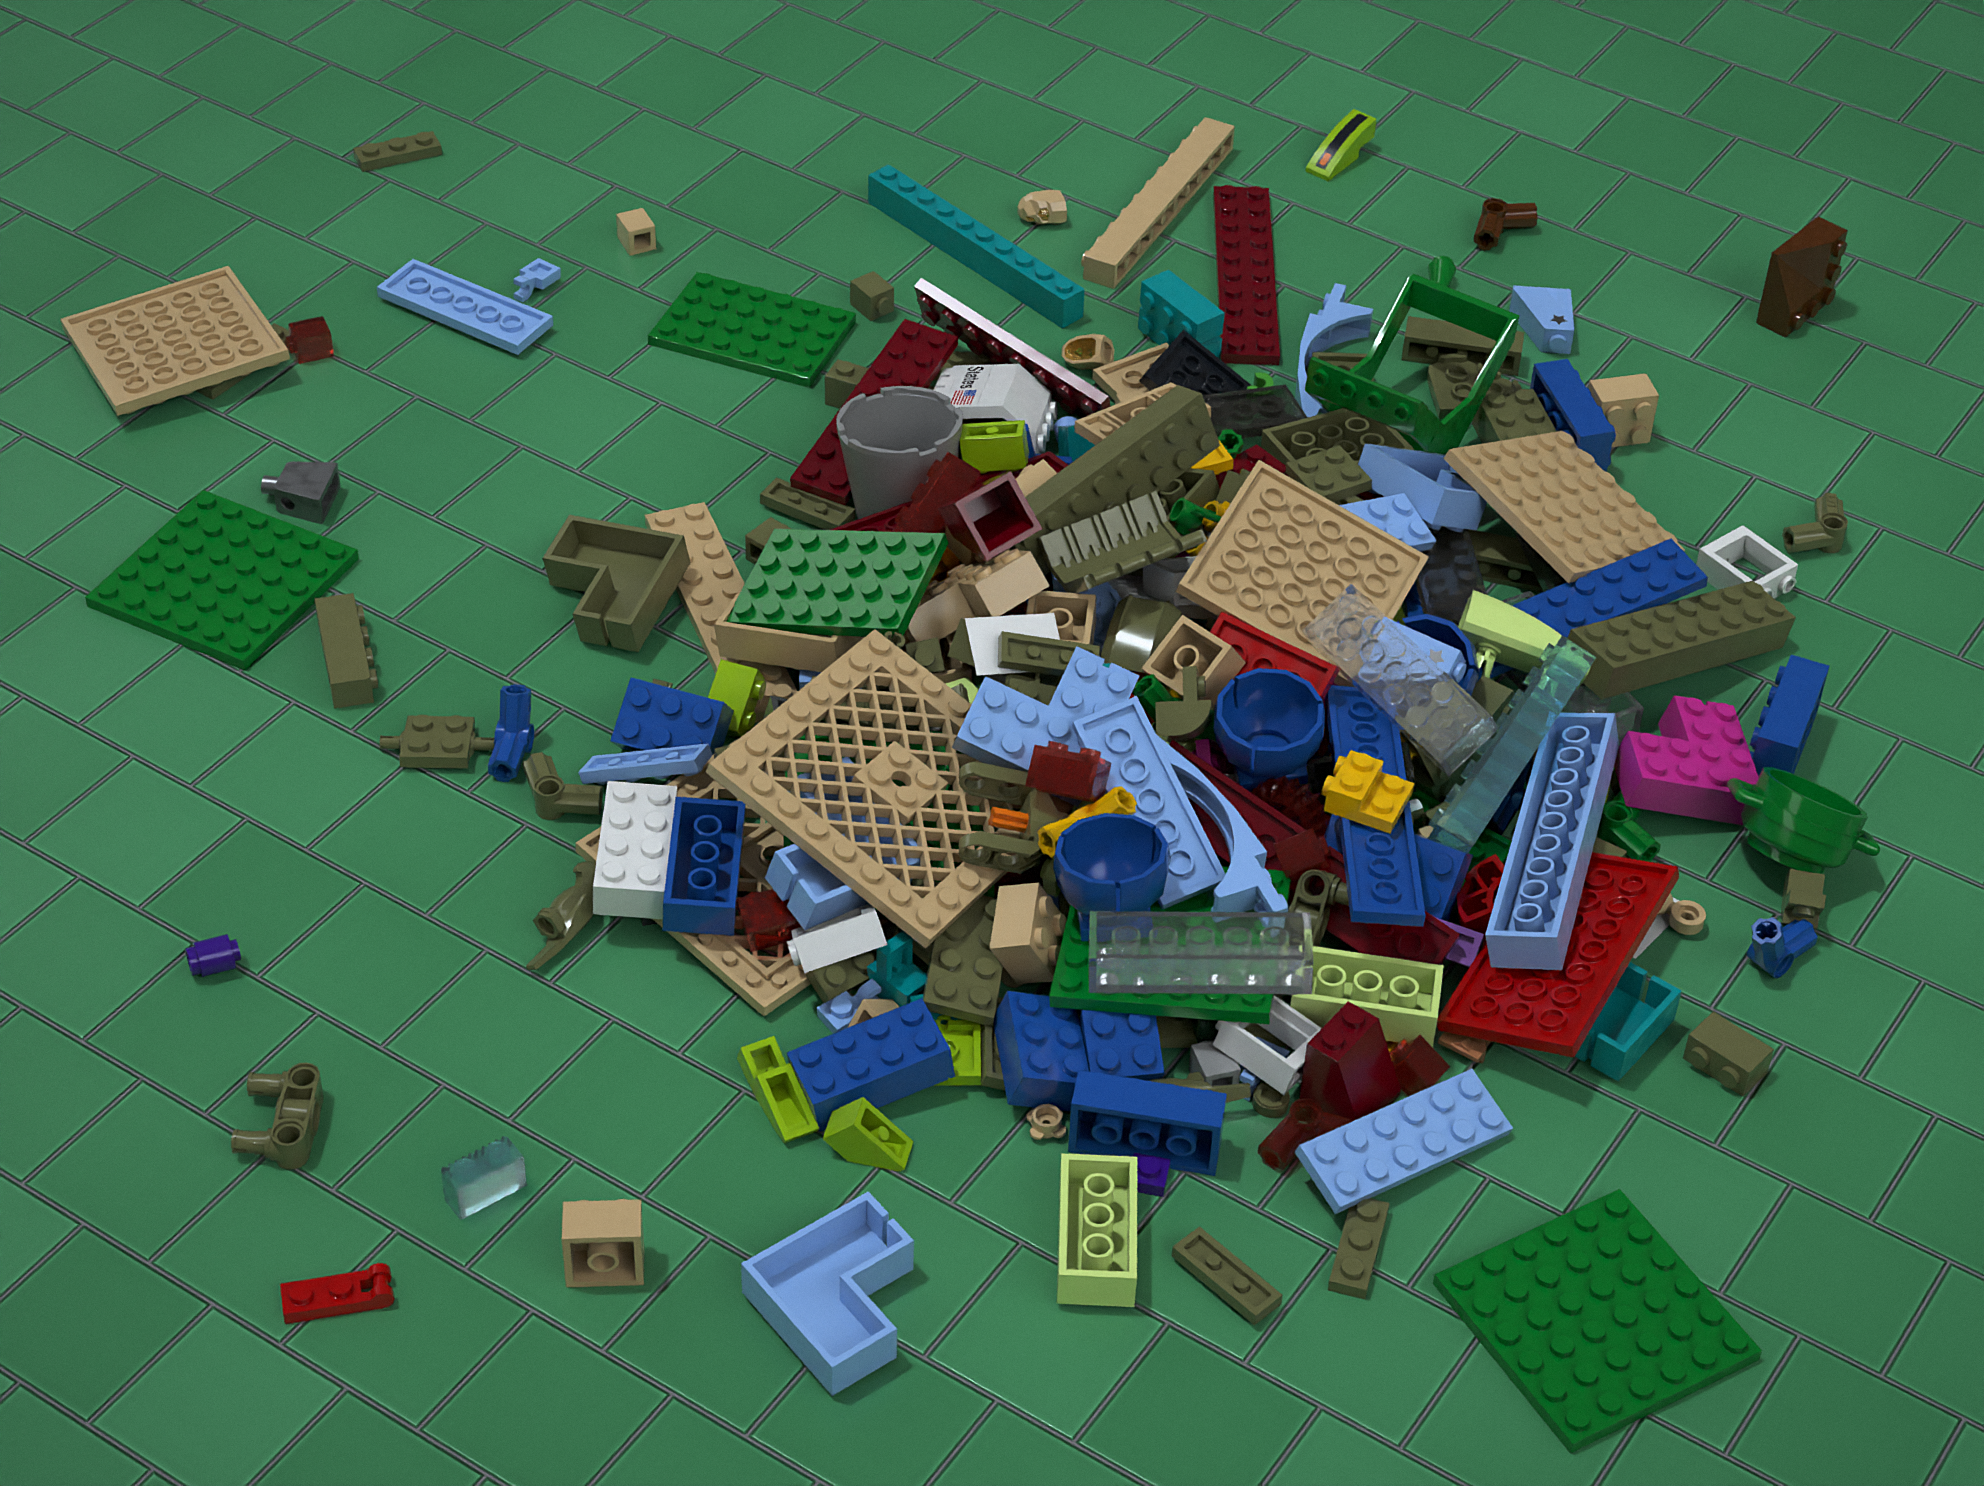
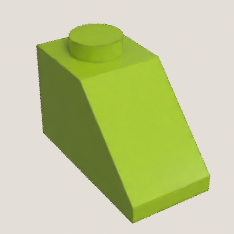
[823,1097,914,1172]

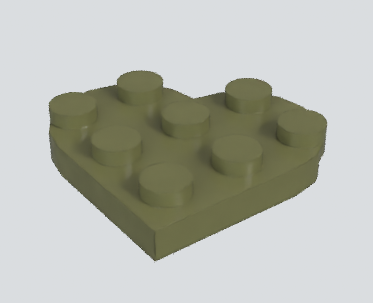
[1427,354,1522,419]

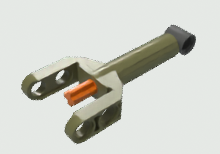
[959,762,1070,874]

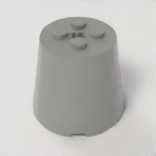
[836,386,963,519]

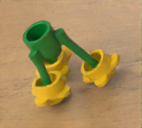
[1170,497,1231,556]

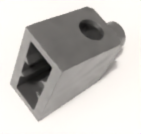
[261,461,341,524]

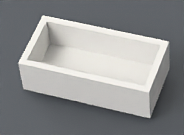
[593,781,677,919]

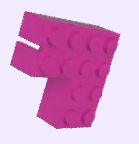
[1614,695,1759,825]

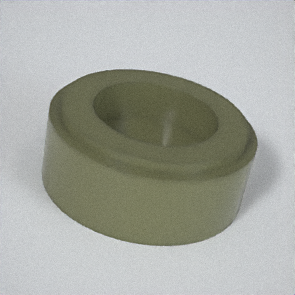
[1252,1082,1290,1118]

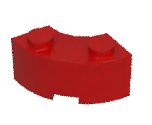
[1457,854,1504,946]

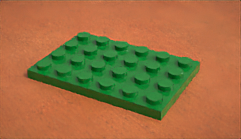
[648,272,856,388]
[726,529,949,638]

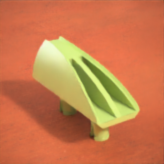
[1458,590,1591,706]

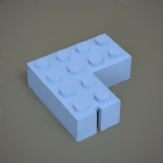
[1358,443,1487,532]
[952,646,1139,807]
[765,757,920,930]
[741,1191,914,1396]

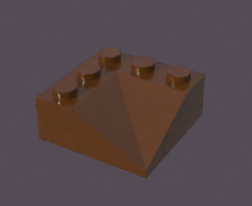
[1756,216,1848,337]

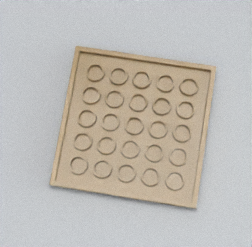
[60,266,290,416]
[1444,431,1685,583]
[1175,460,1429,687]

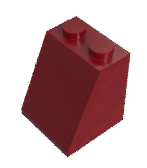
[938,471,1043,561]
[1299,1001,1401,1127]

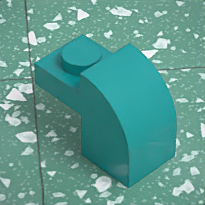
[867,931,927,1007]

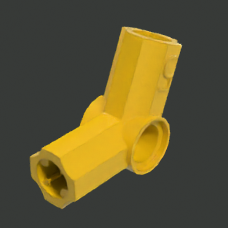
[1037,786,1137,858]

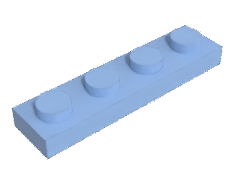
[578,744,713,785]

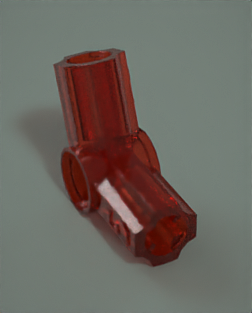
[1257,1098,1355,1170]

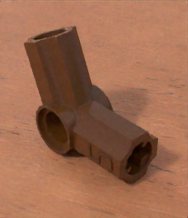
[1473,198,1538,251]

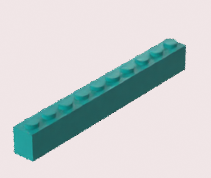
[868,165,1085,329]

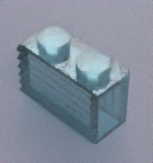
[441,1136,527,1220]

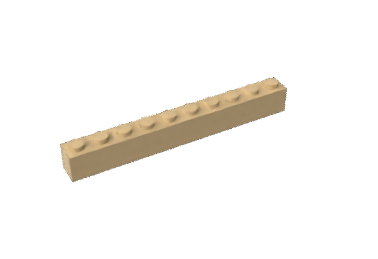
[1081,117,1235,289]

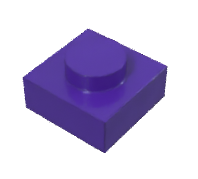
[1133,1152,1171,1197]

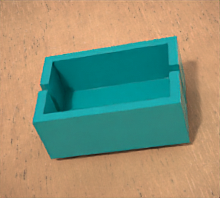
[1138,269,1225,359]
[1575,962,1682,1082]

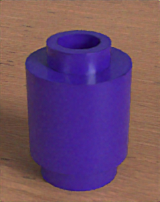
[185,934,241,977]

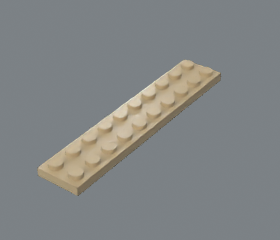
[645,502,798,723]

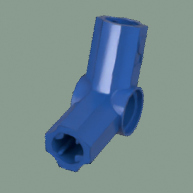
[488,684,534,782]
[1747,917,1818,978]

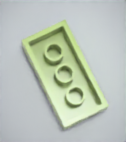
[1290,944,1444,1048]
[1057,1153,1137,1307]

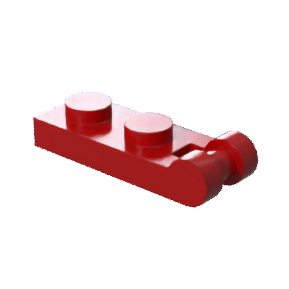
[280,1263,394,1324]

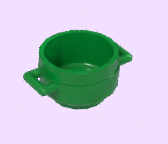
[1727,767,1880,874]

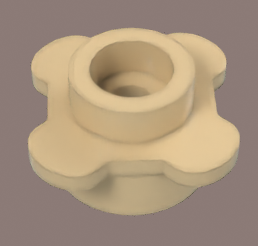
[1027,1104,1066,1140]

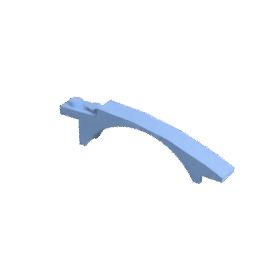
[1295,283,1373,420]
[1157,735,1288,935]

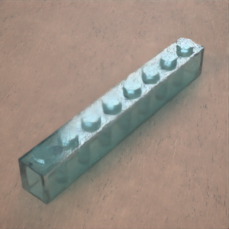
[1428,635,1597,853]

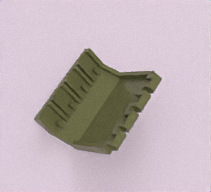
[1037,491,1207,593]

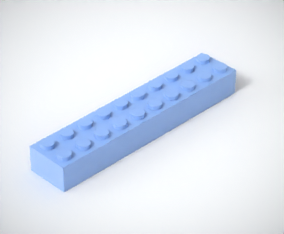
[1485,712,1619,970]

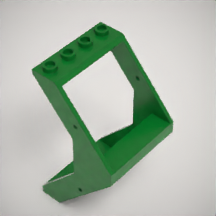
[1305,274,1520,455]

